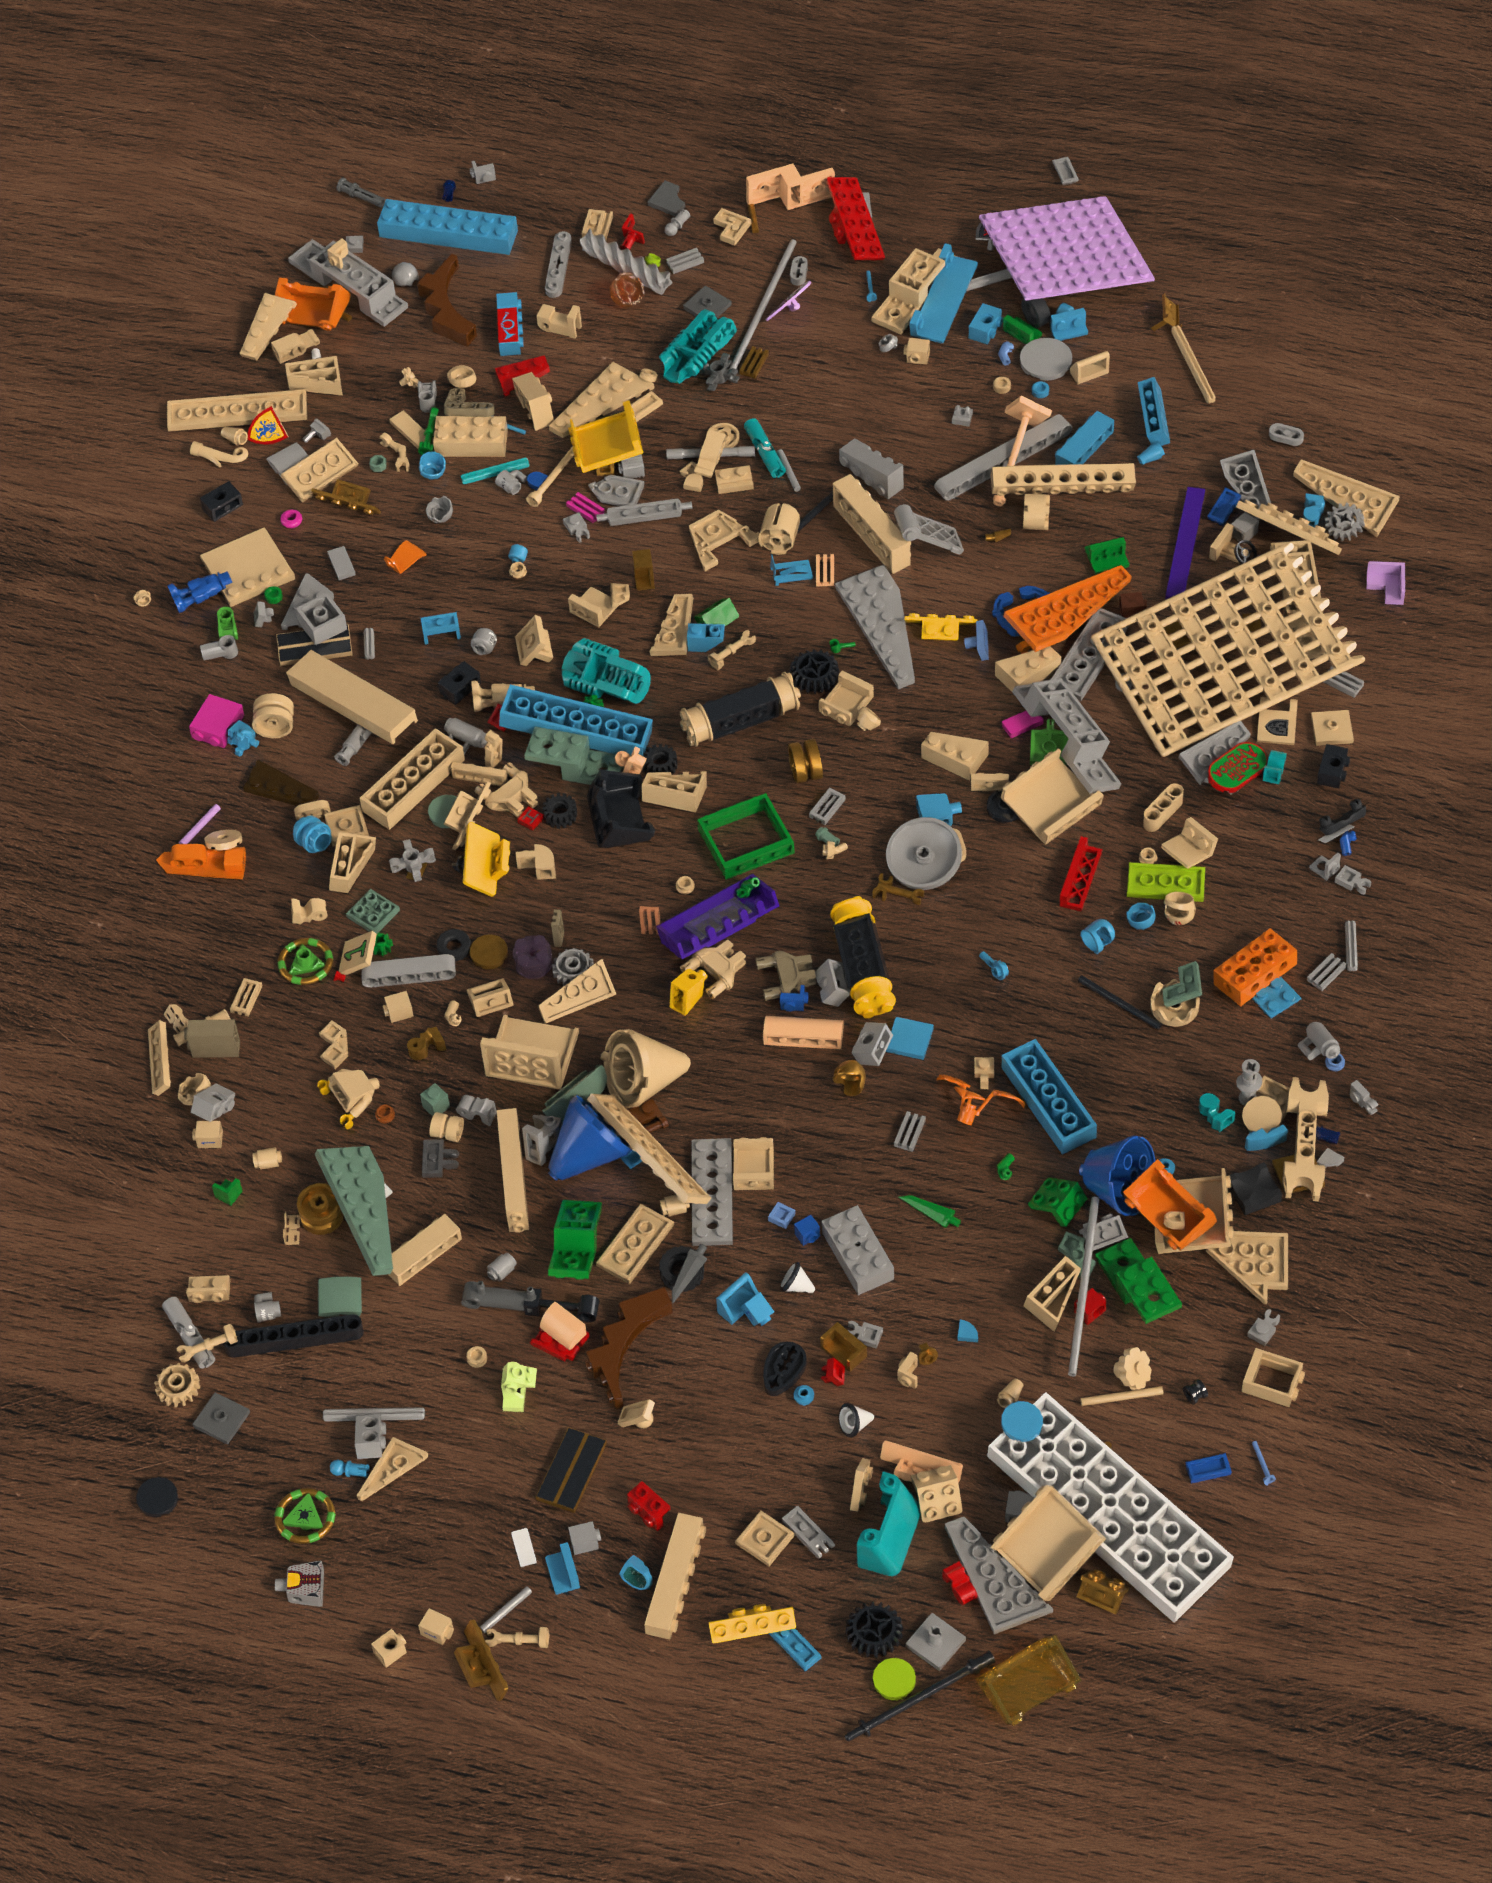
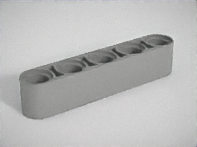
[361,954,456,988]

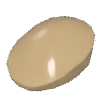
[447,365,477,388]

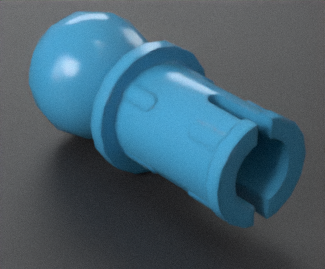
[330,1459,370,1478]

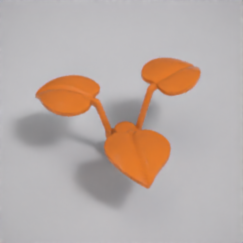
[937,1074,1025,1126]

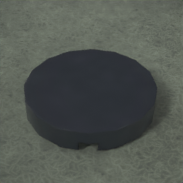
[987,790,1019,823]
[136,1477,179,1518]

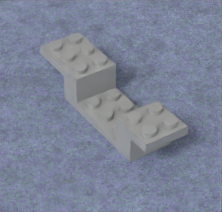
[288,239,408,327]
[1012,679,1121,794]

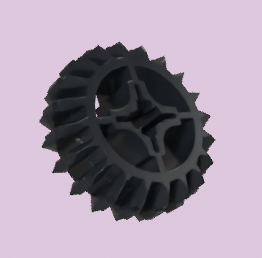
[790,649,839,694]
[845,1601,903,1659]

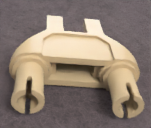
[475,762,538,818]
[680,940,746,999]

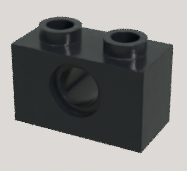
[200,481,243,522]
[438,661,481,705]
[1317,744,1351,789]

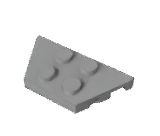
[281,573,334,630]

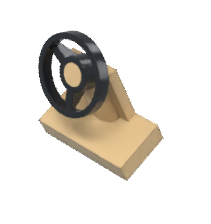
[1209,523,1257,564]

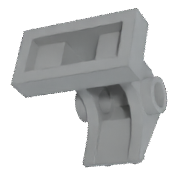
[522,1115,562,1166]

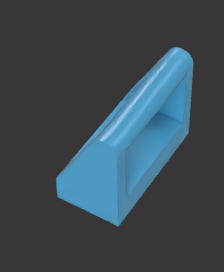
[716,1272,759,1325]

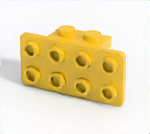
[463,822,510,897]

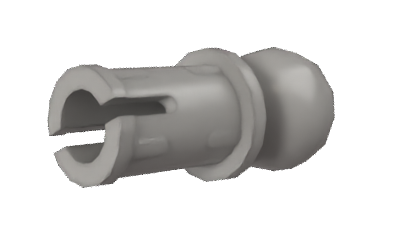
[664,209,690,236]

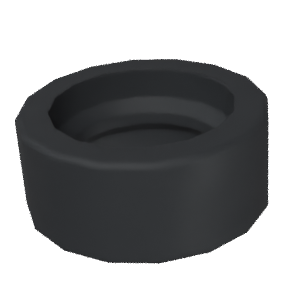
[1021,298,1051,329]

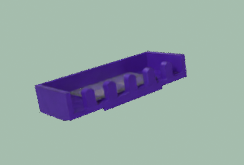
[656,874,779,959]

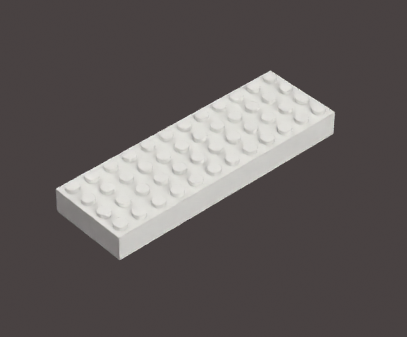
[987,1393,1234,1623]

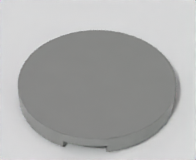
[1020,338,1072,381]

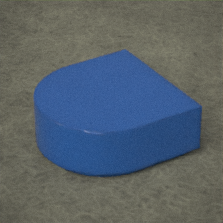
[527,472,548,490]

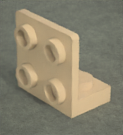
[568,587,617,627]
[1161,817,1218,869]

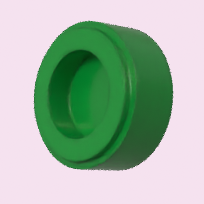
[264,586,283,604]

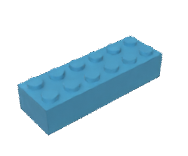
[1002,1039,1097,1155]

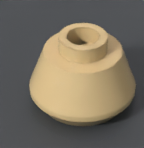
[857,707,881,731]

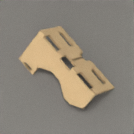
[164,1004,188,1034]
[283,1211,300,1245]

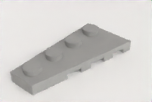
[1179,721,1251,785]

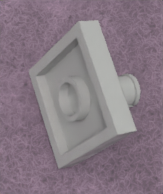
[906,1613,966,1671]

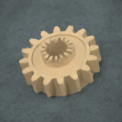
[154,1363,200,1407]

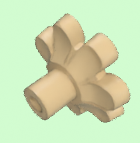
[399,367,418,388]

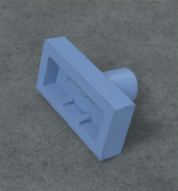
[964,620,989,661]

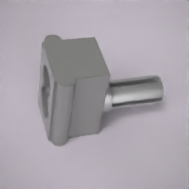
[303,419,331,443]

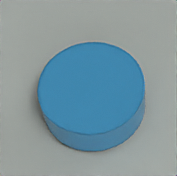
[1032,381,1049,398]

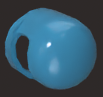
[1081,919,1115,954]

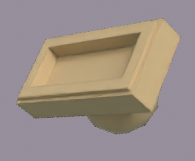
[618,1399,655,1428]

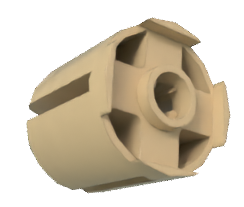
[758,503,800,555]

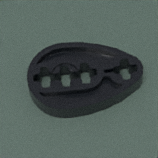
[763,1341,807,1396]

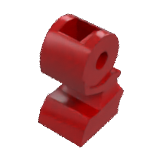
[942,1561,978,1606]

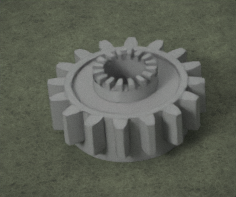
[552,948,594,986]

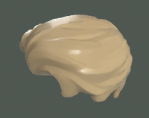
[178,1073,211,1105]

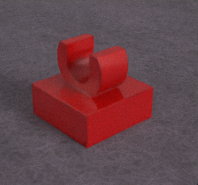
[821,1358,845,1386]

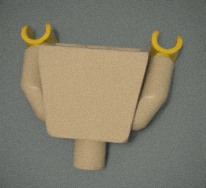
[318,1069,379,1129]

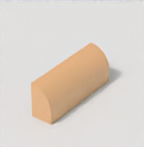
[763,1016,844,1049]

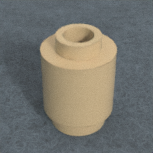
[253,1147,282,1170]
[660,1194,690,1217]

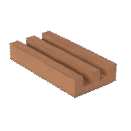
[639,906,661,935]

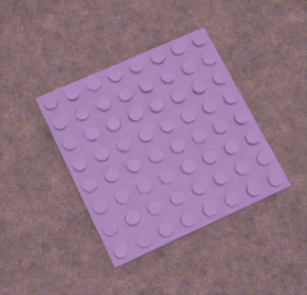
[979,196,1155,301]

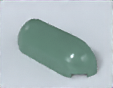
[542,1065,607,1123]

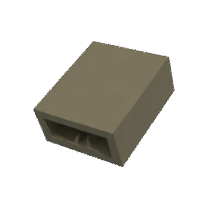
[184,1019,240,1058]

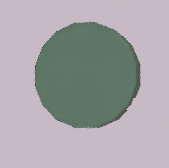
[428,795,457,828]

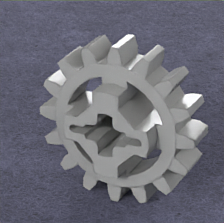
[1325,502,1365,541]

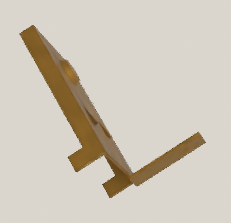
[1151,293,1182,331]

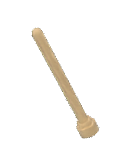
[526,446,574,507]

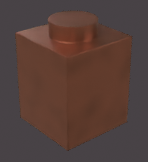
[1119,592,1147,618]

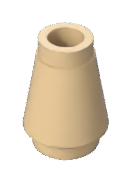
[221,427,248,446]
[997,1379,1023,1408]

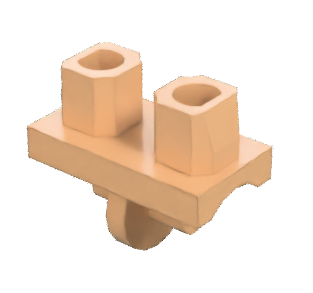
[615,746,647,774]

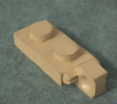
[484,730,502,768]

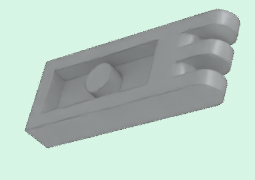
[782,1506,835,1559]

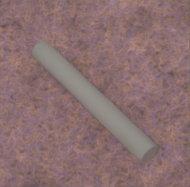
[776,449,801,492]
[480,1586,532,1634]

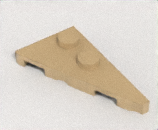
[357,1437,428,1501]

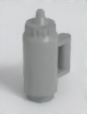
[444,718,487,755]
[1298,1022,1340,1060]

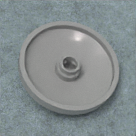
[886,817,962,890]

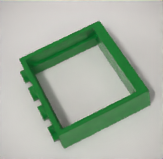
[697,793,795,880]

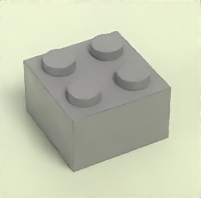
[296,593,347,645]

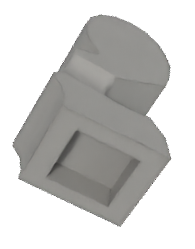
[456,1095,497,1126]

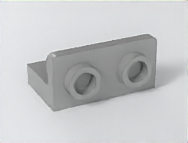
[1079,1214,1128,1251]

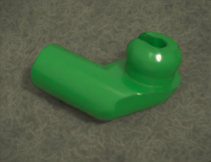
[736,877,760,898]
[996,1153,1015,1180]

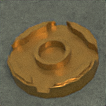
[470,934,508,970]

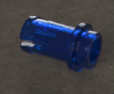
[442,180,456,202]
[1316,1125,1340,1144]

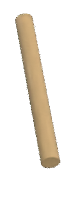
[1080,1386,1163,1406]

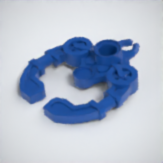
[992,586,1050,637]

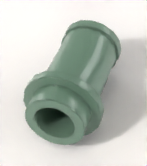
[815,827,840,847]

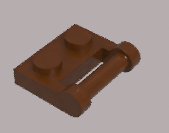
[628,1099,669,1133]

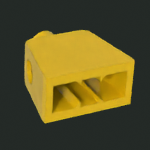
[669,969,707,1016]

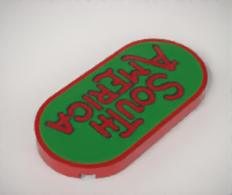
[1207,742,1268,793]

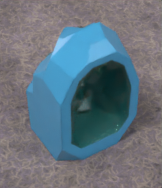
[619,1555,653,1590]

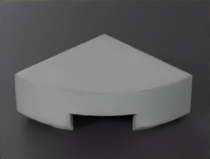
[1317,1148,1345,1168]

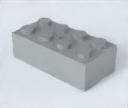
[822,1205,894,1295]

